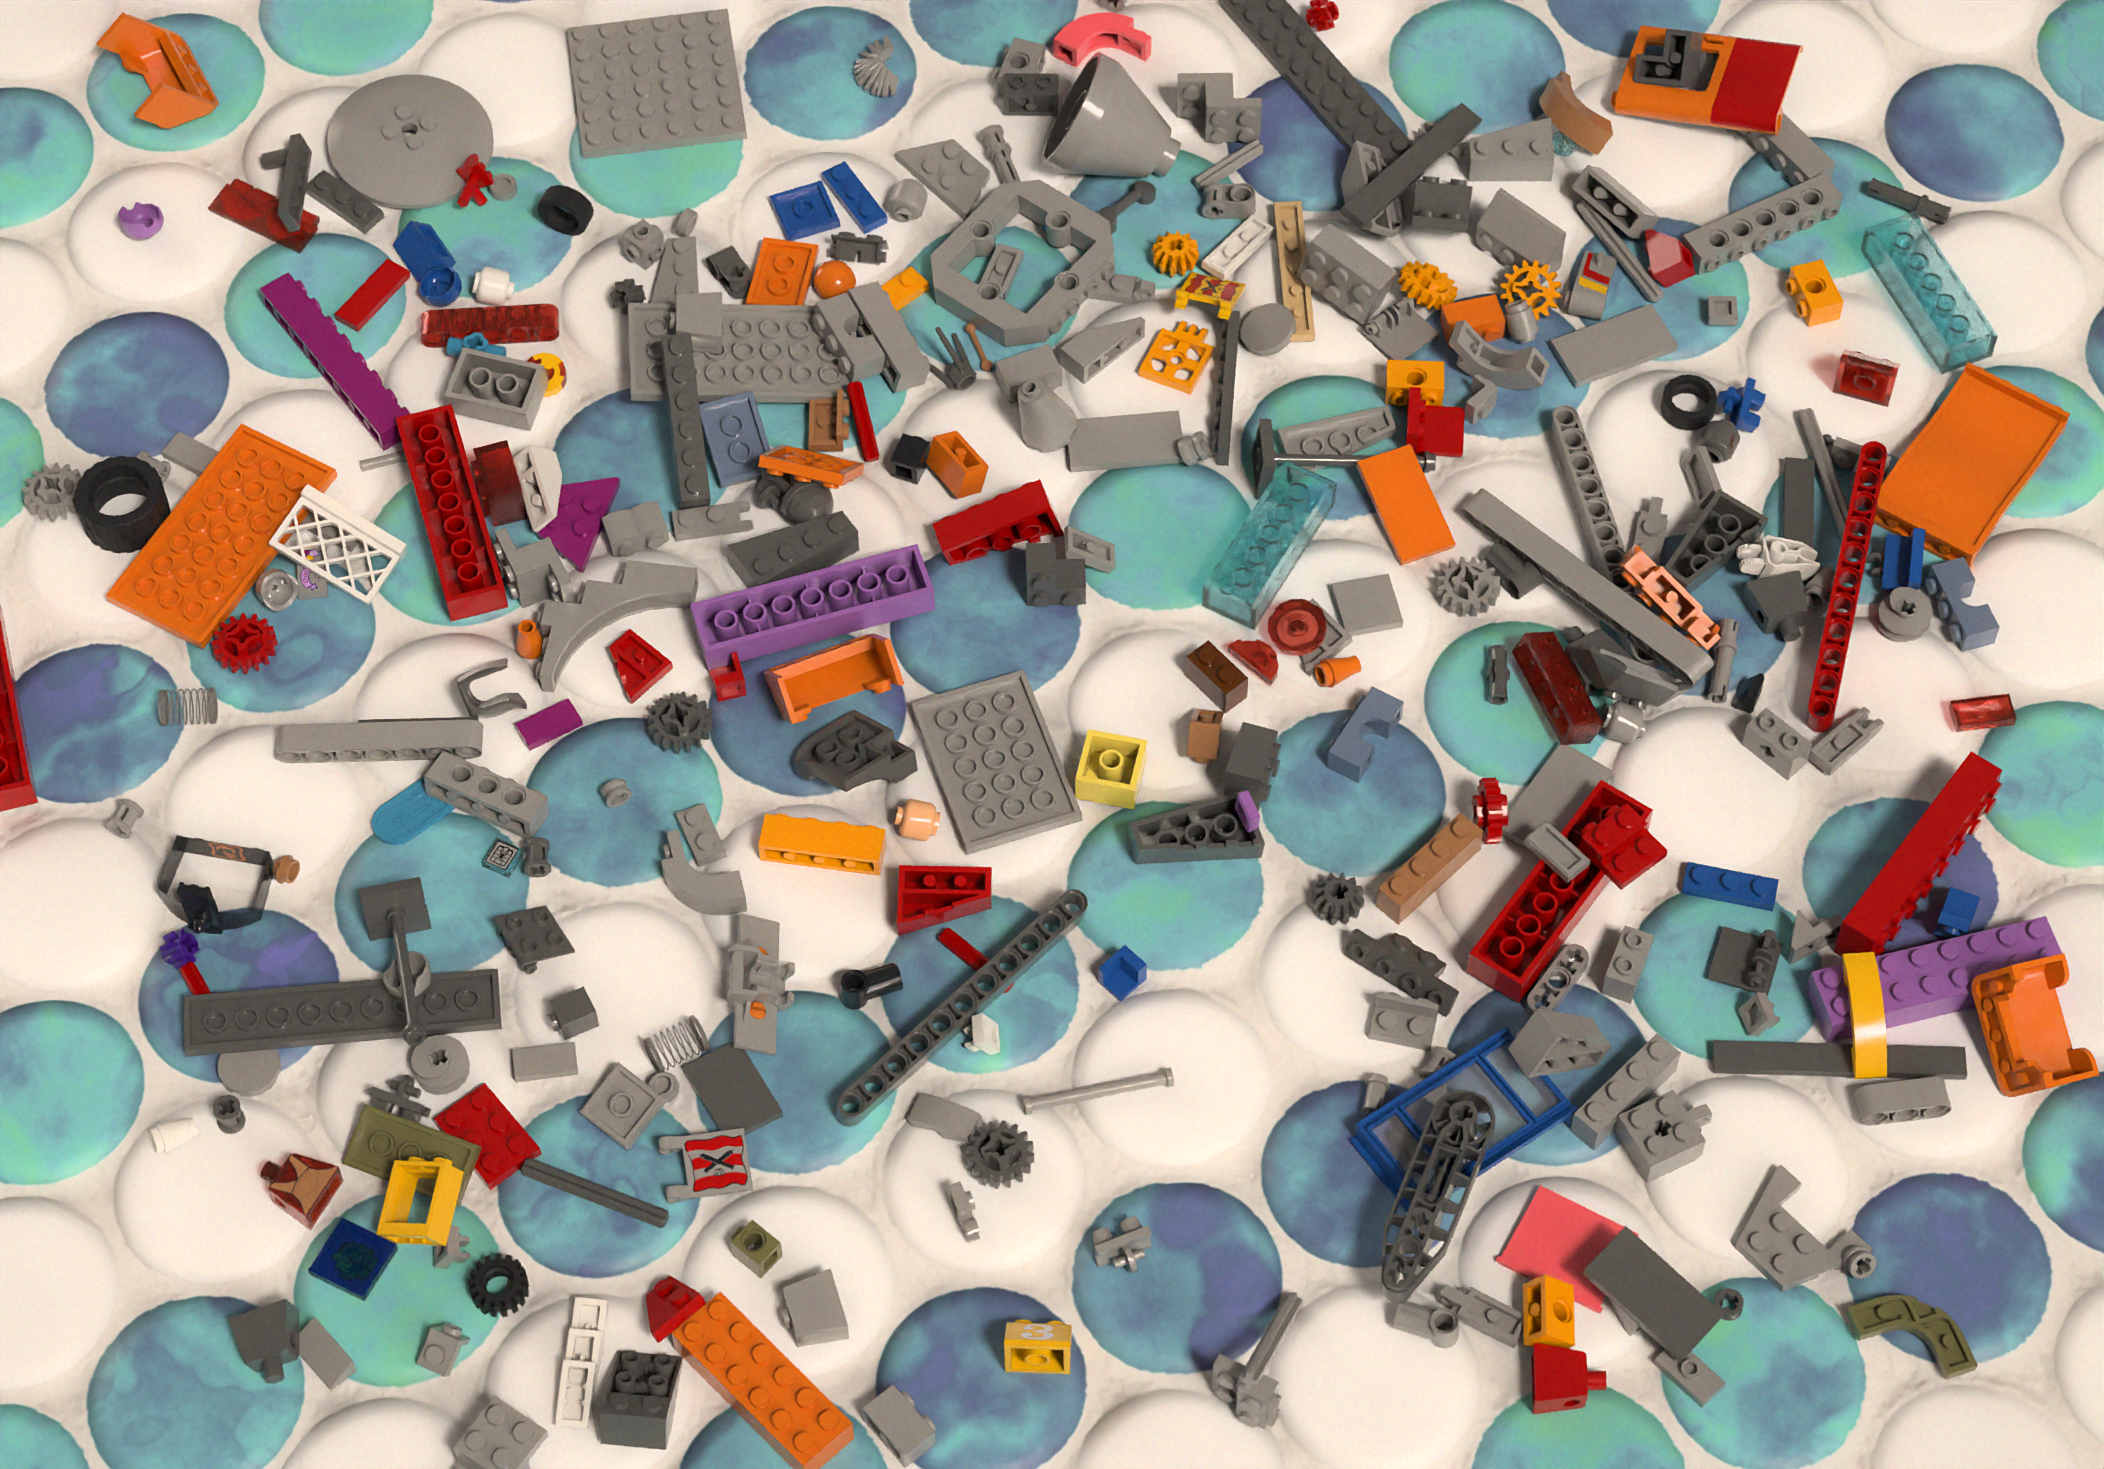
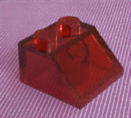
[1832,349,1900,407]

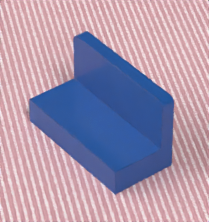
[393,220,456,282]
[1881,528,1926,591]

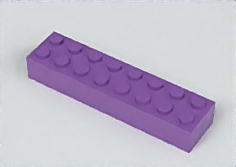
[690,544,935,670]
[1806,916,2062,1043]

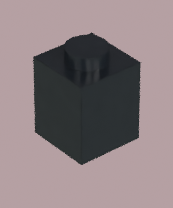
[890,433,930,485]

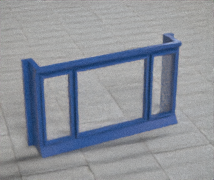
[1349,1026,1578,1212]

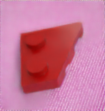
[645,1275,706,1343]

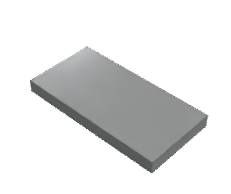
[1550,304,1678,388]
[1067,410,1185,472]
[1502,742,1613,854]

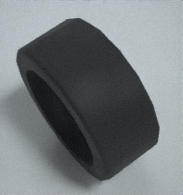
[537,185,594,236]
[1661,374,1717,431]

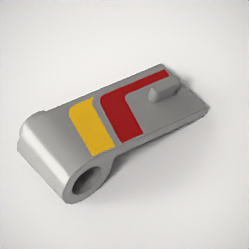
[1564,251,1618,320]

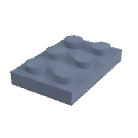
[699,391,771,488]

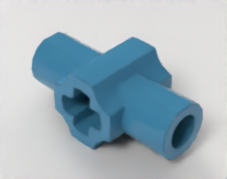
[447,332,507,357]

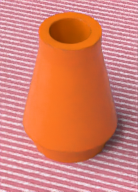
[516,620,544,660]
[1315,655,1361,688]

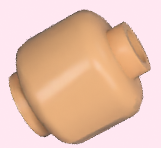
[894,799,940,841]

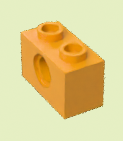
[1785,259,1844,327]
[1385,360,1444,406]
[1523,1274,1575,1348]

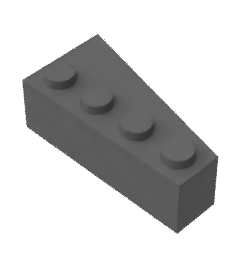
[727,511,859,588]

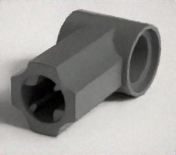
[1484,543,1543,600]

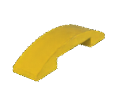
[1842,952,1887,1079]

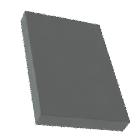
[683,1041,783,1135]

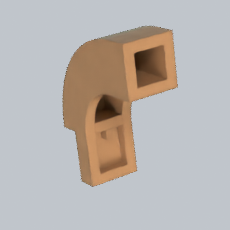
[1539,71,1613,155]

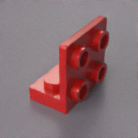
[1405,387,1465,457]

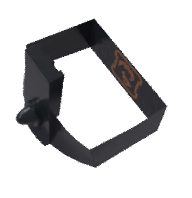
[158,836,274,934]

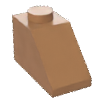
[1187,708,1224,763]

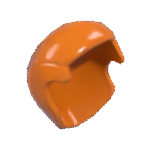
[813,260,856,299]

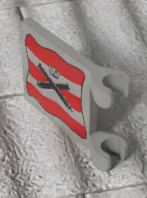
[658,1128,753,1204]

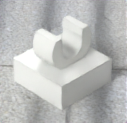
[963,1013,1000,1055]

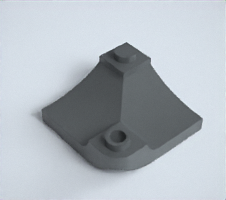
[794,710,918,792]

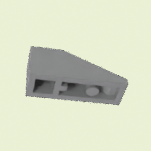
[1060,317,1145,384]

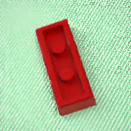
[335,258,411,332]

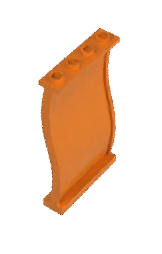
[1866,362,2070,568]

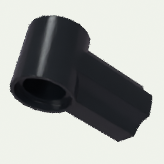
[840,963,903,1010]

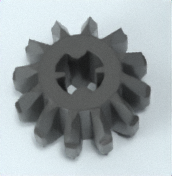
[1312,872,1365,926]

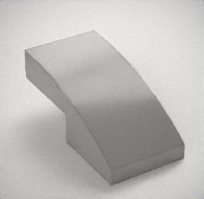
[907,1093,982,1143]

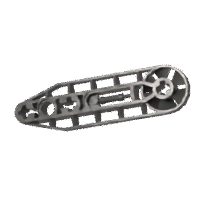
[1381,1089,1495,1303]

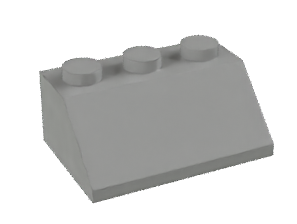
[1475,188,1566,285]

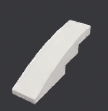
[555,1297,609,1429]

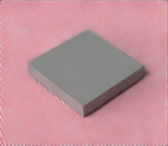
[1331,574,1403,636]
[579,1062,668,1151]

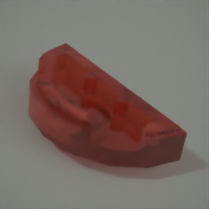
[1227,639,1279,686]

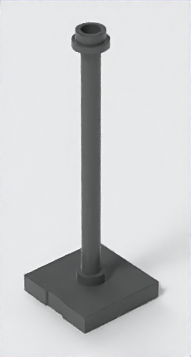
[1251,419,1436,500]
[359,877,432,1046]

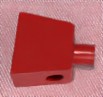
[1531,1343,1607,1414]

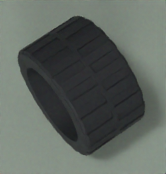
[74,456,171,553]

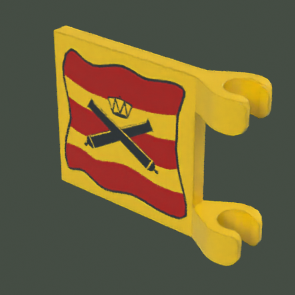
[1173,272,1246,320]

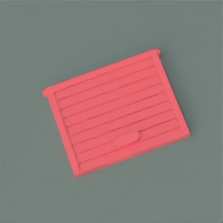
[1496,1185,1639,1313]

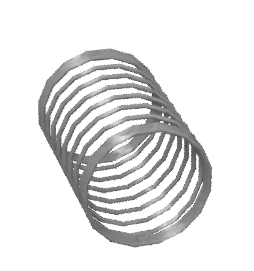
[158,687,218,726]
[643,1015,710,1073]

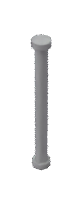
[1022,1068,1174,1115]

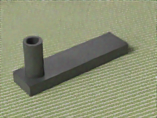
[261,133,312,232]

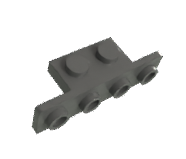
[1344,929,1459,1017]

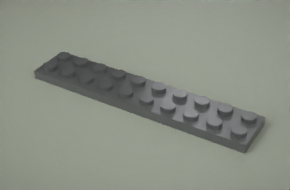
[1220,0,1414,166]
[184,969,502,1057]

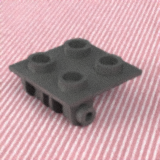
[493,905,575,974]
[1707,926,1783,996]

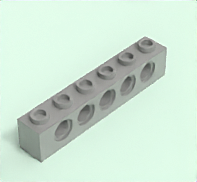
[1682,173,1843,276]

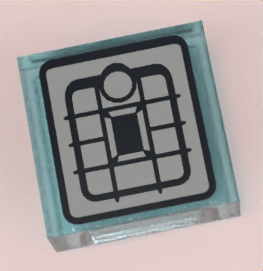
[481,838,524,878]

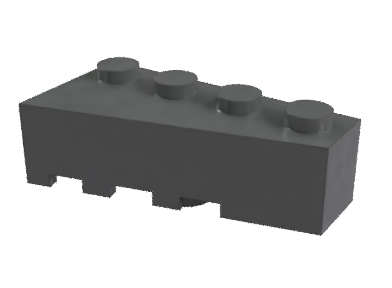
[1664,489,1769,594]
[1127,790,1265,864]

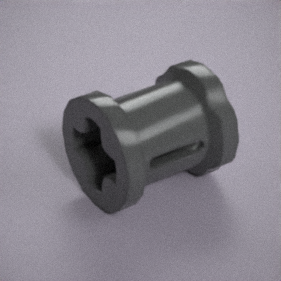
[523,837,551,878]
[212,1095,246,1134]

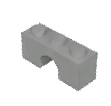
[812,293,885,382]

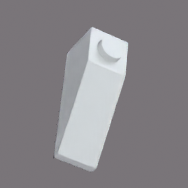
[512,444,563,532]

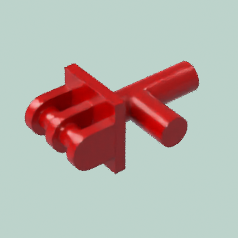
[456,154,494,207]

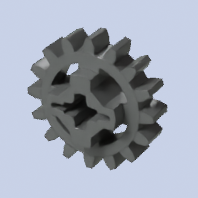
[647,691,713,754]
[965,1120,1035,1189]

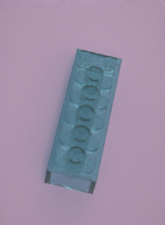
[1860,212,1998,374]
[1202,460,1337,630]

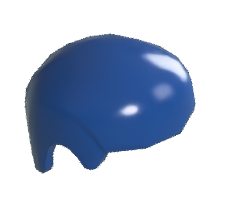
[419,266,462,307]

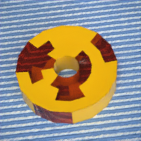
[527,353,567,397]

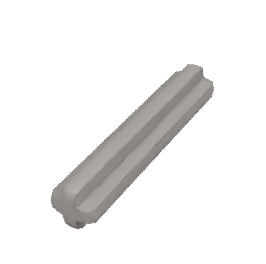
[1194,140,1264,191]

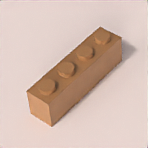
[1376,812,1483,925]

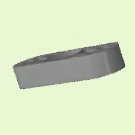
[1526,944,1589,1017]

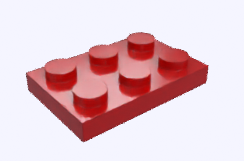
[433,1083,542,1190]

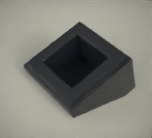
[1731,673,1765,714]

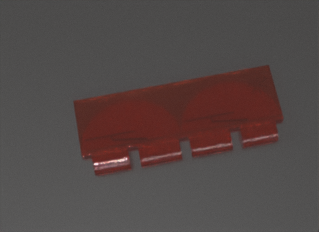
[208,178,320,254]

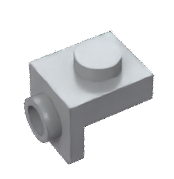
[1464,373,1498,425]
[416,1323,470,1377]

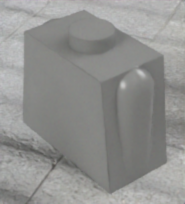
[669,292,722,355]
[781,1268,849,1347]

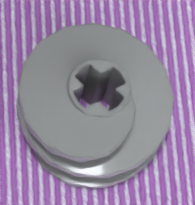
[1876,587,1933,642]
[411,1035,470,1095]

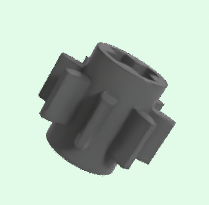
[610,278,646,314]

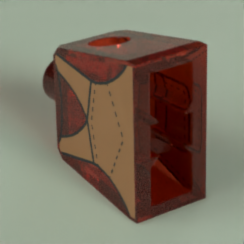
[260,1153,343,1230]

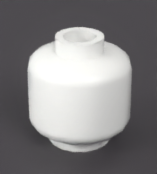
[472,267,515,306]

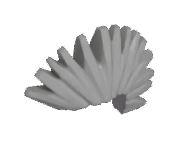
[854,35,899,97]

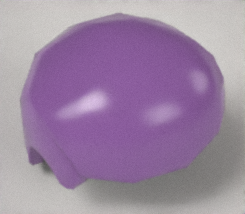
[117,202,164,240]

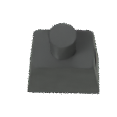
[1742,570,1808,642]
[1563,626,1633,699]
[229,1299,299,1383]

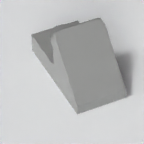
[1830,437,1892,488]
[1064,526,1115,574]
[1787,910,1843,965]

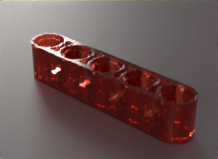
[420,304,559,348]

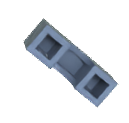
[1925,557,2000,652]
[1325,686,1404,783]

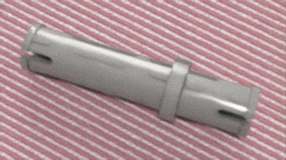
[1707,618,1739,703]

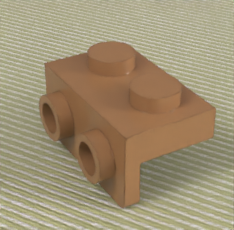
[808,389,850,452]

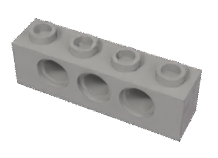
[424,751,549,839]

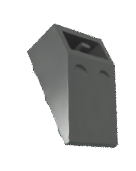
[600,1351,683,1450]

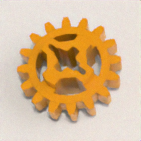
[1500,260,1562,322]
[1397,261,1458,310]

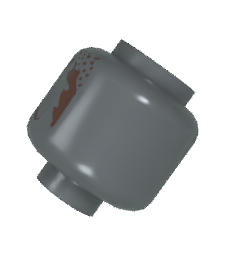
[1698,419,1740,464]

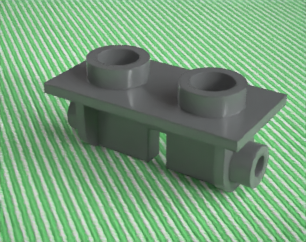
[830,232,889,265]

